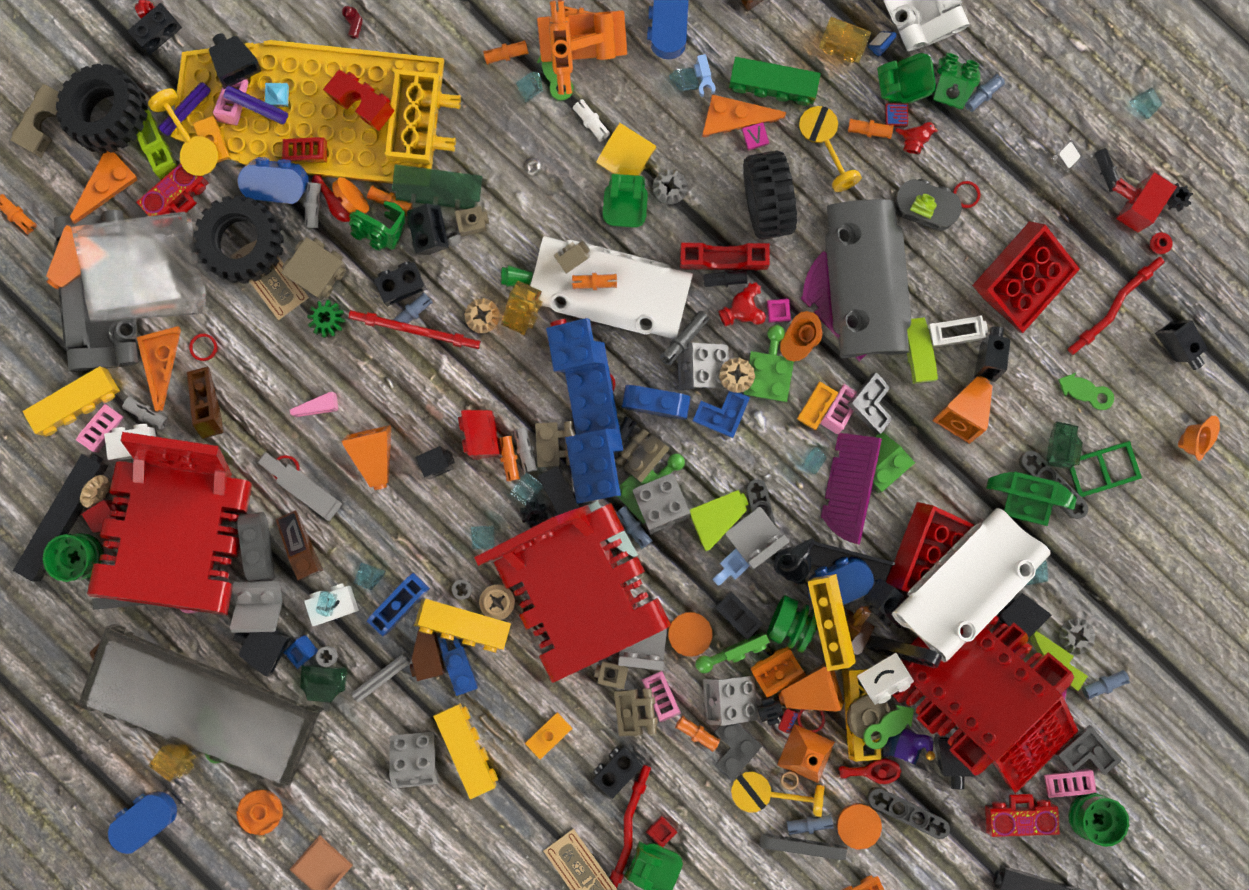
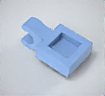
[694,54,716,97]
[712,548,749,586]

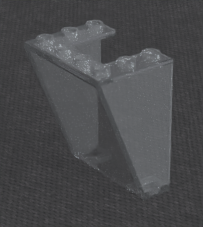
[71,212,206,322]

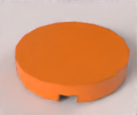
[332,177,369,214]
[668,612,712,656]
[237,789,283,835]
[836,803,882,850]

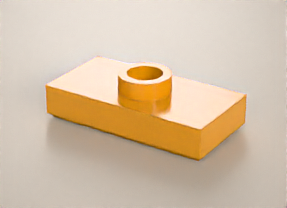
[193,116,230,163]
[797,381,839,430]
[525,711,573,759]

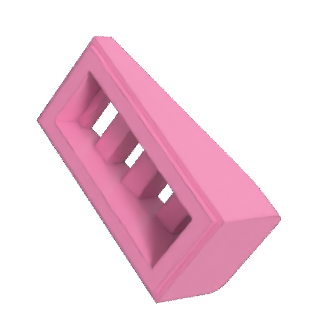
[213,79,248,125]
[820,384,857,434]
[290,391,338,417]
[76,404,124,453]
[642,671,681,722]
[1044,768,1097,798]

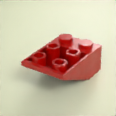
[458,410,501,460]

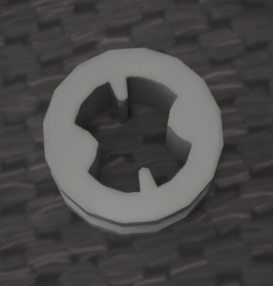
[452,580,473,600]
[316,646,338,667]

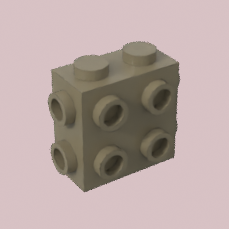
[281,237,347,301]

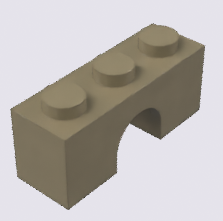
[10,84,59,158]

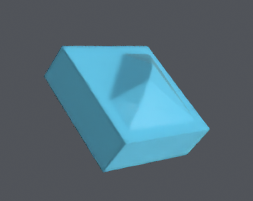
[265,83,289,107]

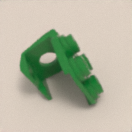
[877,53,936,104]
[933,53,980,110]
[603,174,648,228]
[349,201,405,251]
[624,841,683,890]

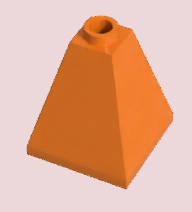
[46,225,109,290]
[932,376,993,444]
[342,425,391,490]
[778,662,844,711]
[777,724,835,783]

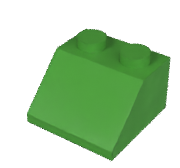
[872,432,915,493]

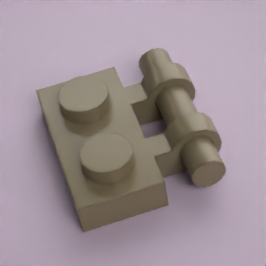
[535,421,576,468]
[615,428,670,482]
[614,688,658,736]

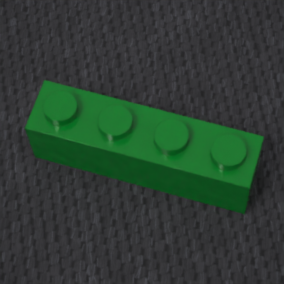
[729,56,821,106]

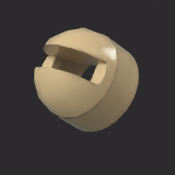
[780,771,799,790]

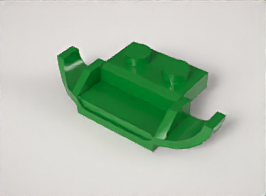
[986,472,1077,526]

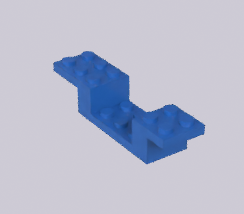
[546,318,623,504]

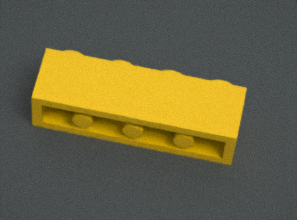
[22,366,120,437]
[808,574,856,671]
[414,599,511,653]
[434,703,498,799]

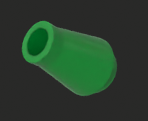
[501,265,533,287]

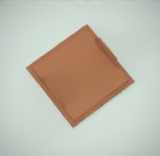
[289,836,353,890]

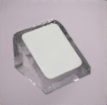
[1052,139,1083,173]

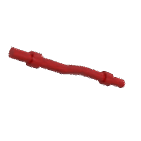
[1068,257,1165,355]
[348,310,481,349]
[609,764,651,889]

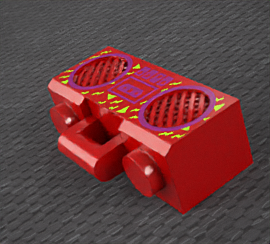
[136,163,209,226]
[985,794,1060,837]

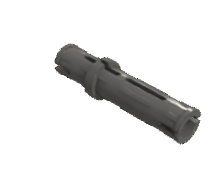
[660,311,709,365]

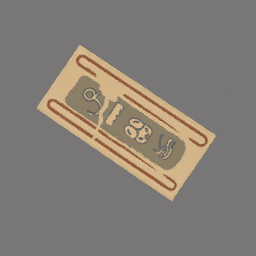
[231,240,309,320]
[543,828,617,890]

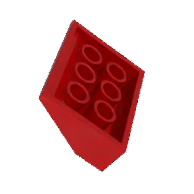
[972,221,1080,333]
[886,502,975,593]

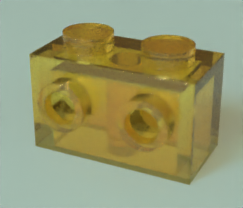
[819,17,871,63]
[501,281,543,335]
[148,741,196,782]

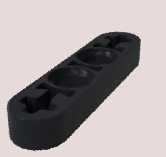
[866,635,942,668]

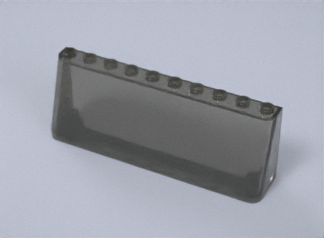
[79,624,324,788]

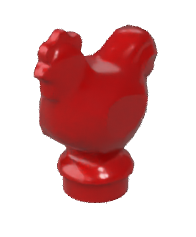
[718,282,766,327]

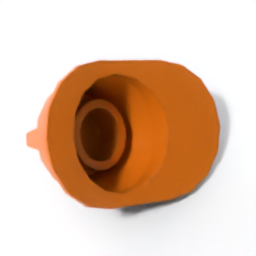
[780,311,823,362]
[1178,415,1220,461]

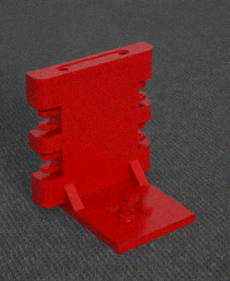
[87,432,252,615]
[474,503,671,683]
[892,616,1079,794]

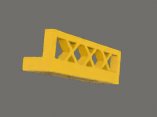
[842,669,881,762]

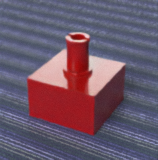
[1112,172,1177,233]

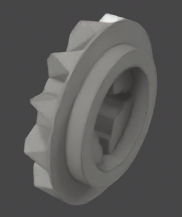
[653,169,687,204]
[1059,618,1096,654]

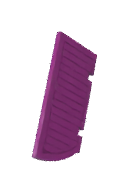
[800,251,867,361]
[821,433,882,545]

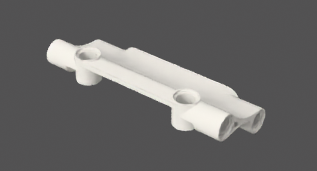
[527,236,693,339]
[892,508,1050,662]

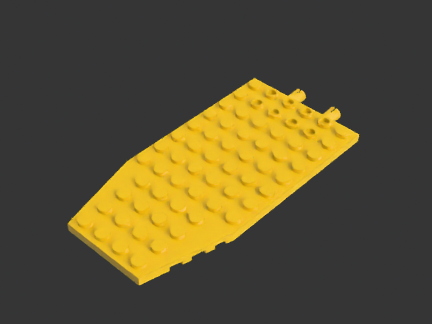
[171,40,461,188]

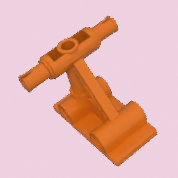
[537,0,627,95]

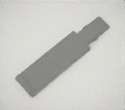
[257,452,343,522]

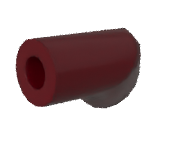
[342,6,363,39]

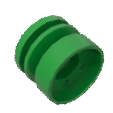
[43,533,104,582]
[766,595,817,653]
[1068,793,1129,847]

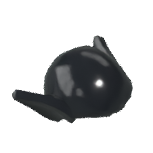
[774,538,815,584]

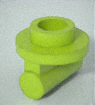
[910,194,937,219]

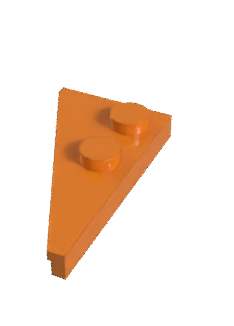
[702,94,786,137]
[70,151,137,224]
[136,326,181,412]

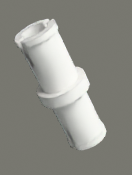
[573,99,610,142]

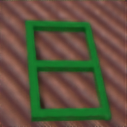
[1066,441,1142,497]

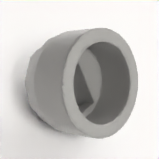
[446,228,461,246]

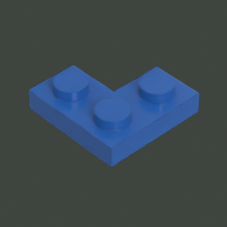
[692,391,750,438]

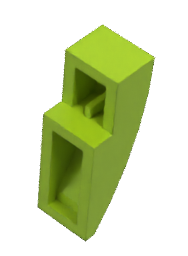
[136,109,178,180]
[907,317,938,384]
[1030,631,1088,691]

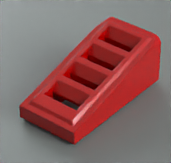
[282,137,327,163]

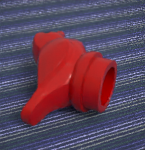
[895,122,938,155]

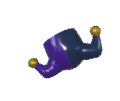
[883,728,935,765]

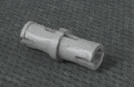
[303,182,321,228]
[122,397,168,430]
[513,427,537,473]

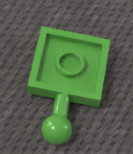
[743,325,794,402]
[617,453,685,524]
[695,632,770,674]

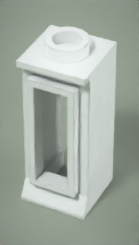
[928,315,988,348]

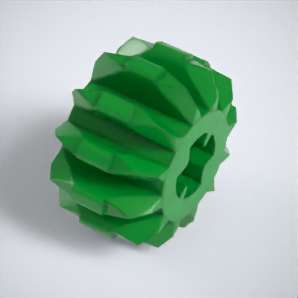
[307,300,346,338]

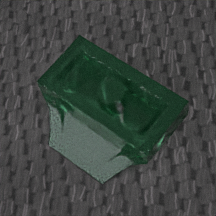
[1047,421,1083,469]
[300,665,348,702]

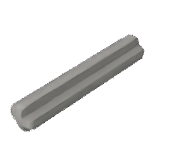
[352,654,410,702]

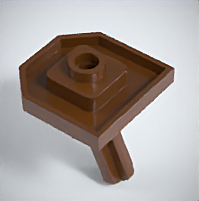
[844,606,875,656]

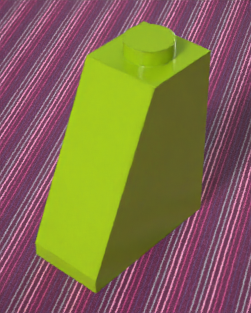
[689,490,748,551]

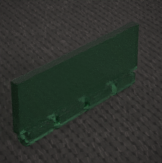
[392,164,482,209]

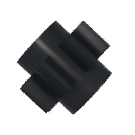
[1167,183,1193,212]
[520,499,548,528]
[757,697,783,726]

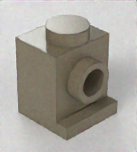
[455,206,489,237]
[553,240,590,274]
[594,660,629,689]

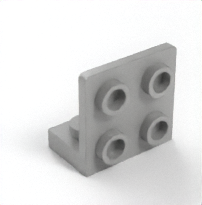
[678,343,729,390]
[633,473,691,535]
[725,507,790,569]
[230,581,283,633]
[618,629,667,671]
[703,675,758,726]
[389,732,439,788]

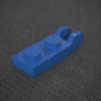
[438,635,478,696]

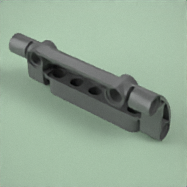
[825,199,911,358]
[54,210,138,372]

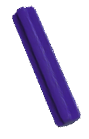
[158,82,211,136]
[223,86,288,124]

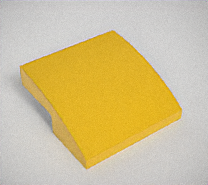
[596,123,656,176]

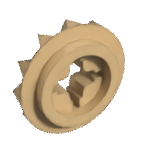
[464,298,500,333]
[719,357,755,393]
[80,475,111,508]
[479,585,515,620]

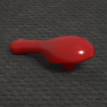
[311,174,350,223]
[839,758,902,784]

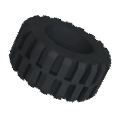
[56,64,148,154]
[743,150,797,240]
[193,195,284,284]

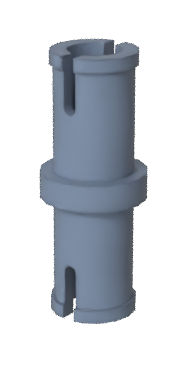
[965,74,1005,112]
[392,292,433,324]
[616,506,653,550]
[1082,670,1130,700]
[787,814,834,836]

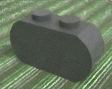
[894,179,962,231]
[237,512,274,581]

